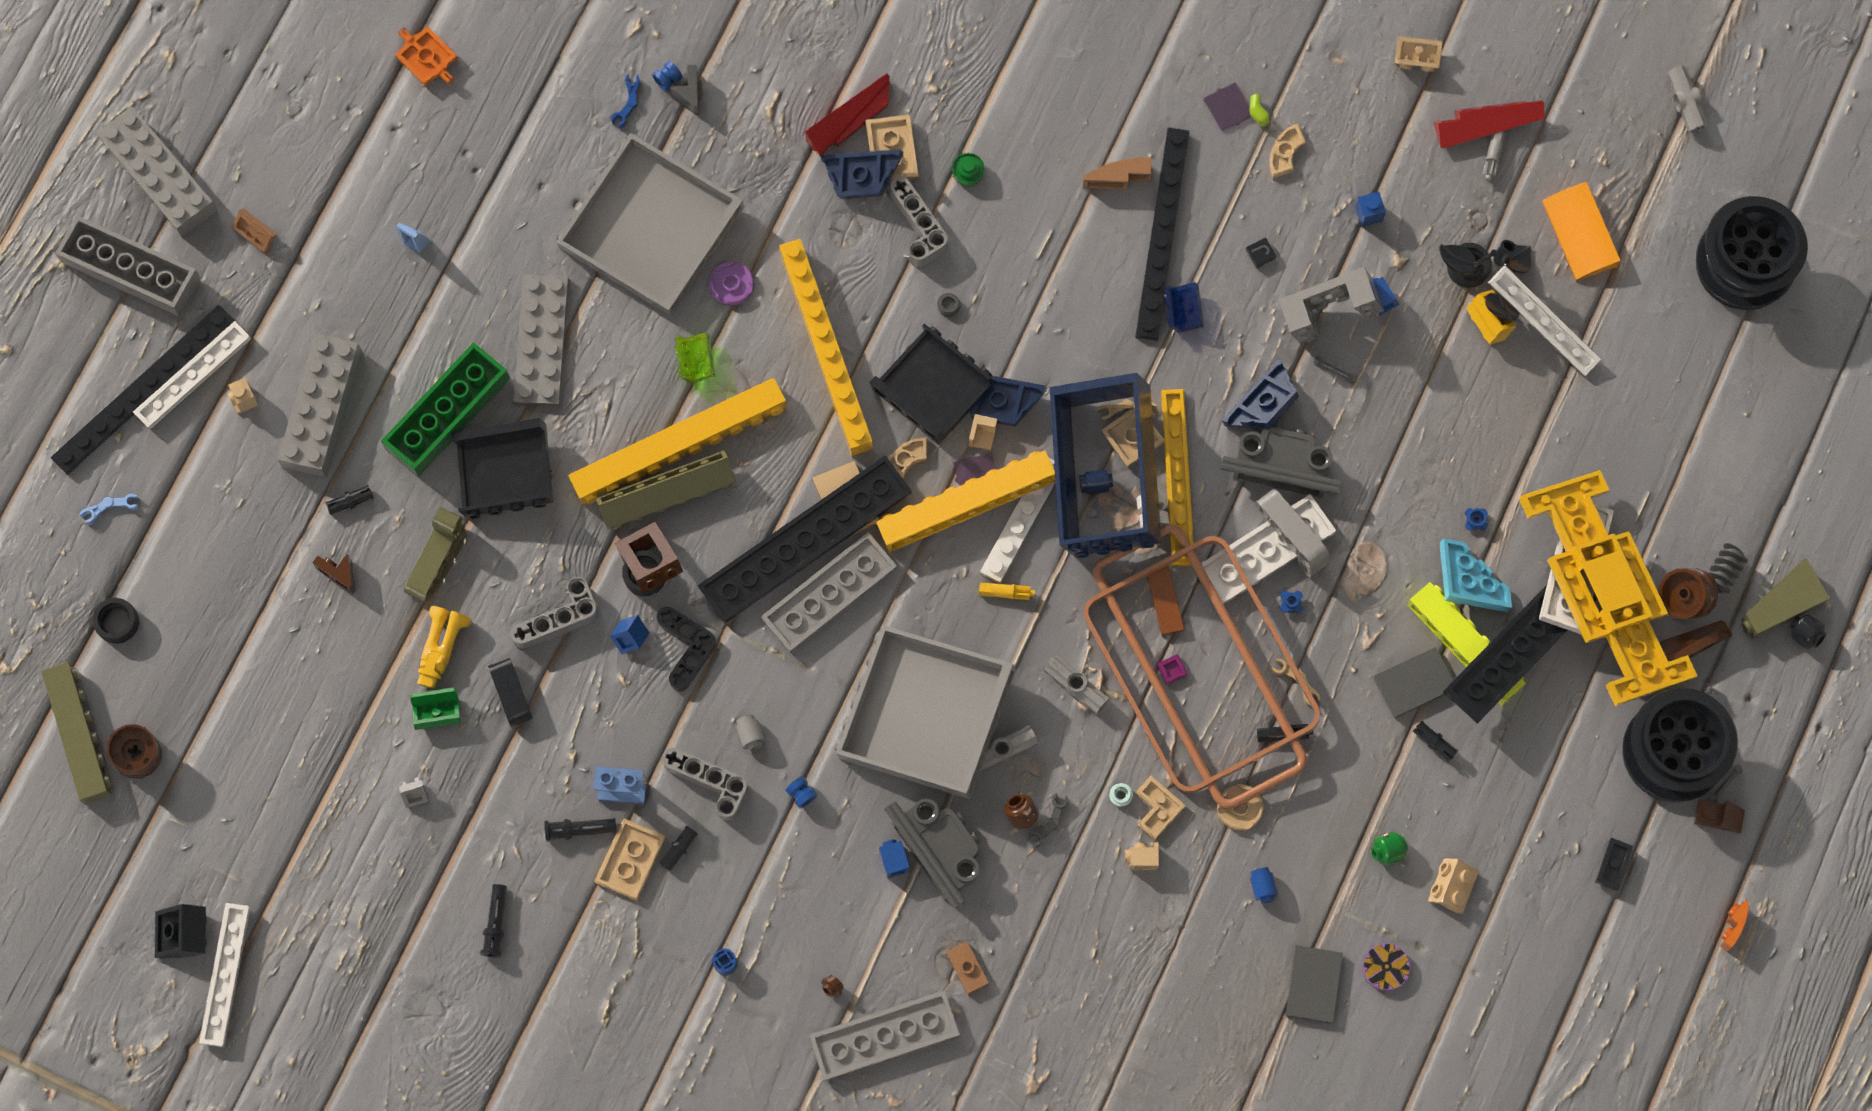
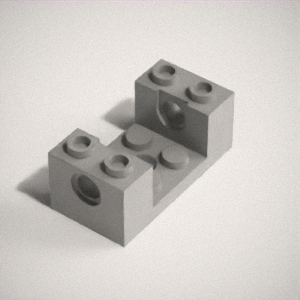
[1279,267,1384,343]

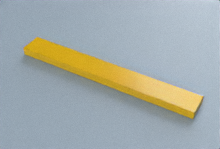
[1161,389,1194,567]

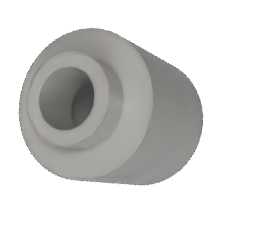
[736,715,765,751]

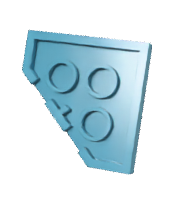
[1439,538,1512,613]

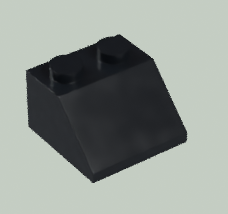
[155,904,207,959]

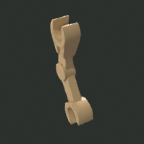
[1098,399,1157,422]
[1271,658,1320,707]

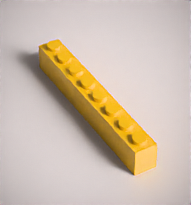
[876,450,1055,553]

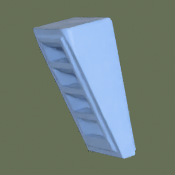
[397,223,430,253]

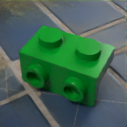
[410,688,461,730]

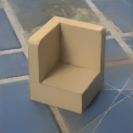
[969,414,997,451]

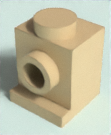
[228,378,258,414]
[1125,842,1159,870]

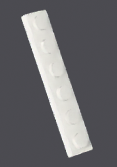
[1488,266,1601,376]
[133,321,251,430]
[980,458,1056,584]
[199,903,251,1047]

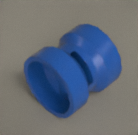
[652,61,683,92]
[785,776,818,809]
[713,948,737,976]

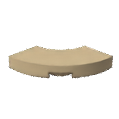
[1269,123,1306,179]
[888,437,928,480]

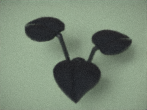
[1439,240,1531,321]

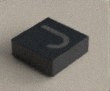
[1246,237,1276,268]

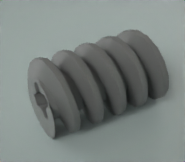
[1708,543,1748,594]

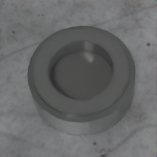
[937,293,960,317]

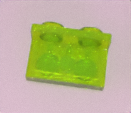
[675,332,716,384]

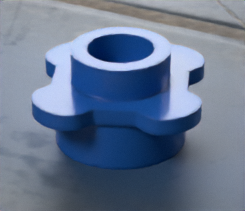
[1465,508,1488,531]
[1280,590,1303,613]

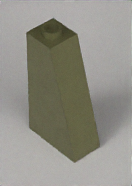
[1741,558,1830,640]

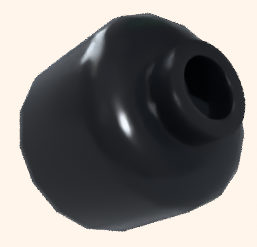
[1790,615,1826,649]

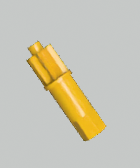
[979,582,1035,600]

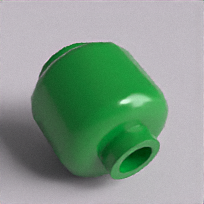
[1371,832,1408,866]

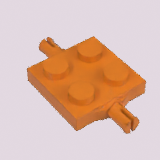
[395,26,458,87]

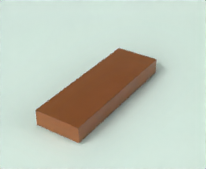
[1147,565,1184,636]

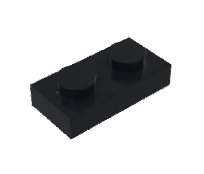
[1595,838,1633,891]

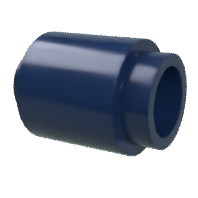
[1079,470,1113,495]

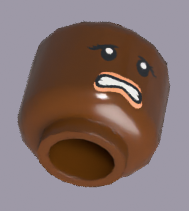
[1004,794,1039,829]

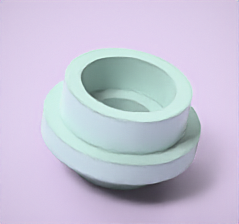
[1109,783,1133,807]

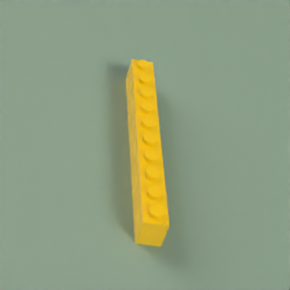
[779,239,873,457]
[568,378,787,505]

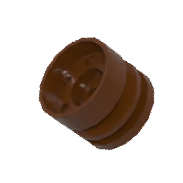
[107,724,162,779]

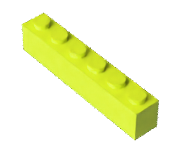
[1407,582,1526,706]

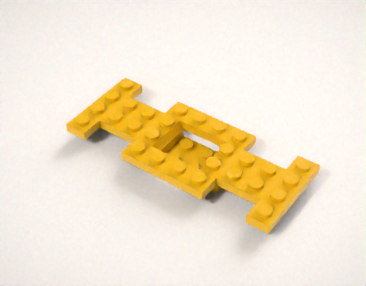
[1519,470,1698,707]

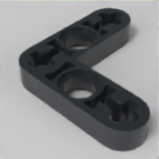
[657,607,716,691]

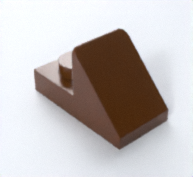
[312,554,355,594]
[1694,799,1745,834]

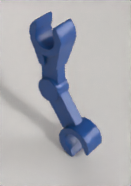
[611,75,640,129]

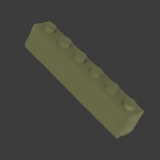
[596,451,737,530]
[41,662,113,805]

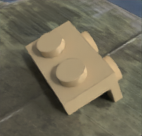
[1394,36,1442,72]
[1428,858,1479,914]

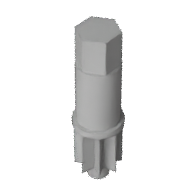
[1482,131,1505,181]

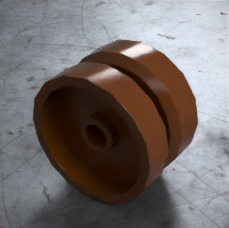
[1658,568,1719,619]

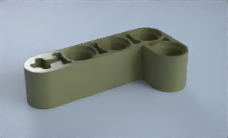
[404,508,465,602]

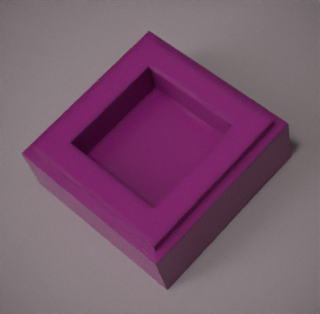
[1157,654,1188,685]

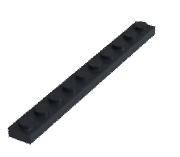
[1135,127,1190,341]
[50,305,235,475]

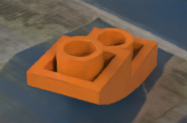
[1720,900,1749,951]

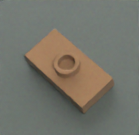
[232,208,277,254]
[946,941,989,995]

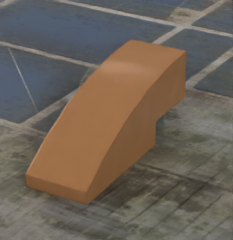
[1083,157,1151,190]

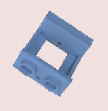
[593,766,647,805]

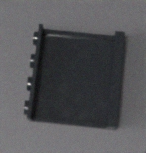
[870,323,993,444]
[452,418,553,519]

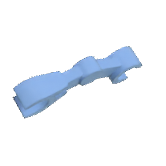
[80,493,139,525]

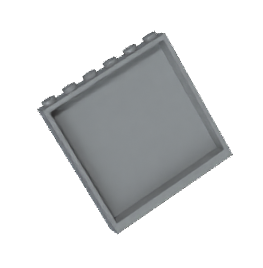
[557,133,744,316]
[835,625,1016,799]

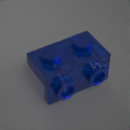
[1164,282,1204,333]

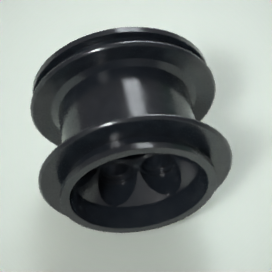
[1696,196,1808,310]
[1622,688,1738,802]

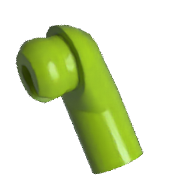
[1250,94,1270,127]

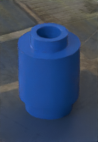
[1250,867,1278,904]

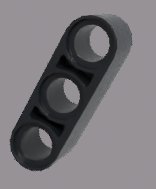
[488,658,533,727]

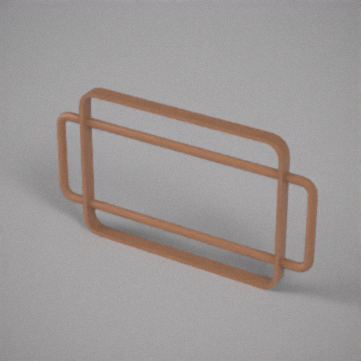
[1084,524,1320,809]

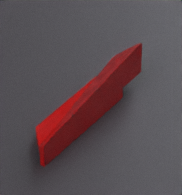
[805,73,890,157]
[1434,100,1545,148]

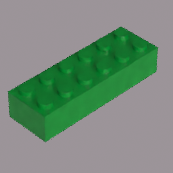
[381,342,510,477]

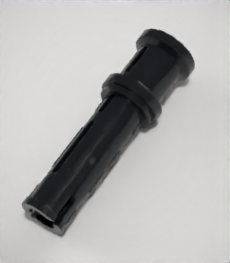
[544,818,616,842]
[480,884,507,958]

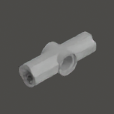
[1667,65,1708,134]
[1043,654,1109,715]
[980,725,1038,772]

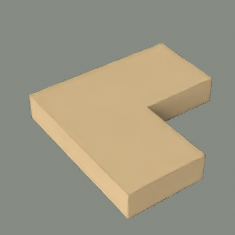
[1135,775,1186,841]

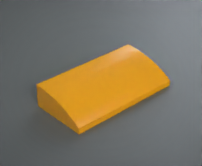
[1542,181,1620,281]

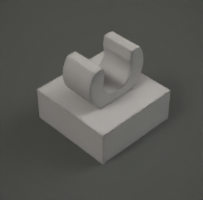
[399,778,429,808]

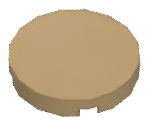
[1217,784,1264,831]

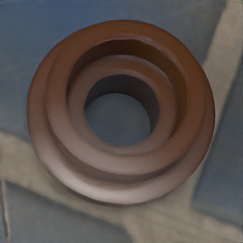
[821,975,844,997]

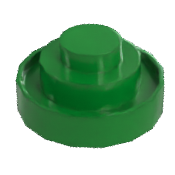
[952,153,985,186]

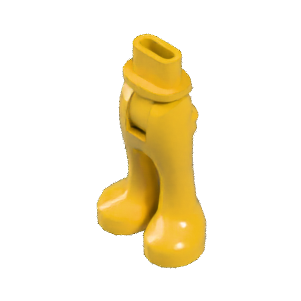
[417,606,472,689]

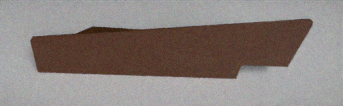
[1659,620,1733,662]

